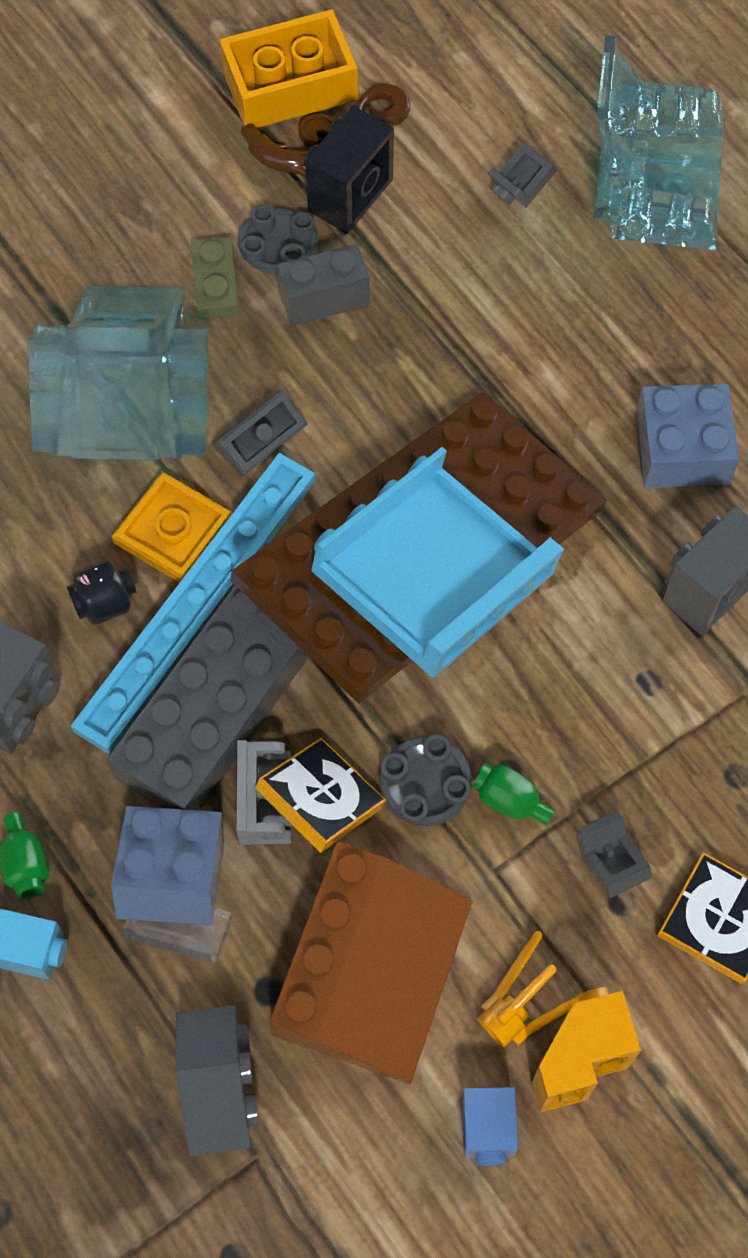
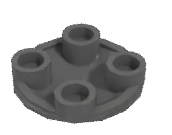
[238,205,318,274]
[379,734,472,827]

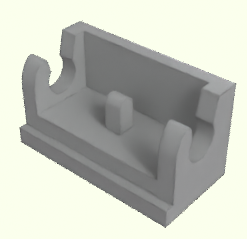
[237,740,291,845]

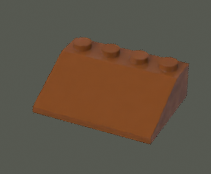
[269,841,473,1085]

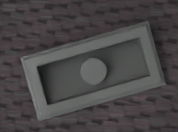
[211,390,308,476]

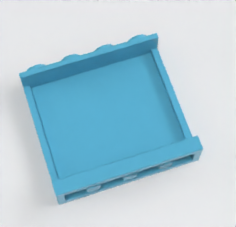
[311,447,564,679]

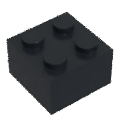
[304,105,394,234]

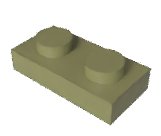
[191,237,240,319]

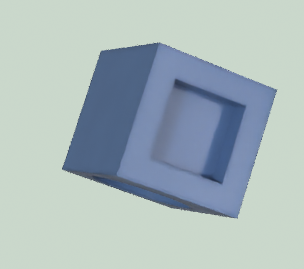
[462,1087,518,1167]

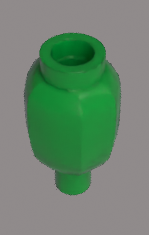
[471,763,555,826]
[0,812,50,900]

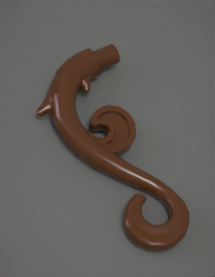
[241,83,410,177]

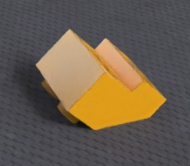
[531,987,641,1113]

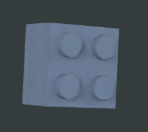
[636,384,739,488]
[111,806,224,925]

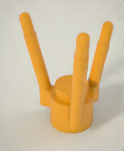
[477,931,580,1048]

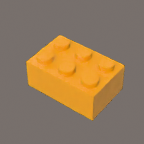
[219,9,358,128]

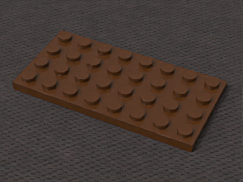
[230,392,607,704]

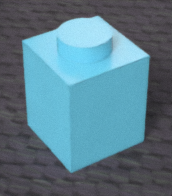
[0,909,67,980]

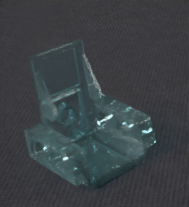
[594,35,725,250]
[28,286,209,460]

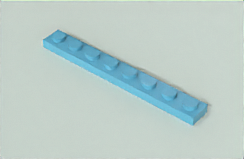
[71,453,316,755]

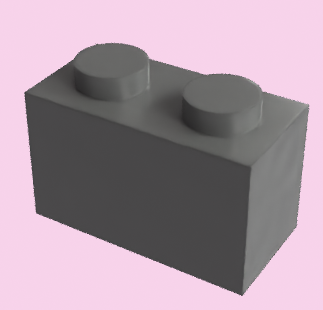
[277,244,370,326]

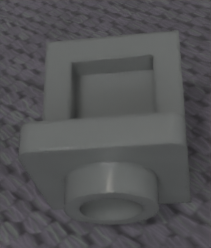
[488,142,557,208]
[578,812,652,898]

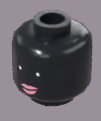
[67,559,137,625]

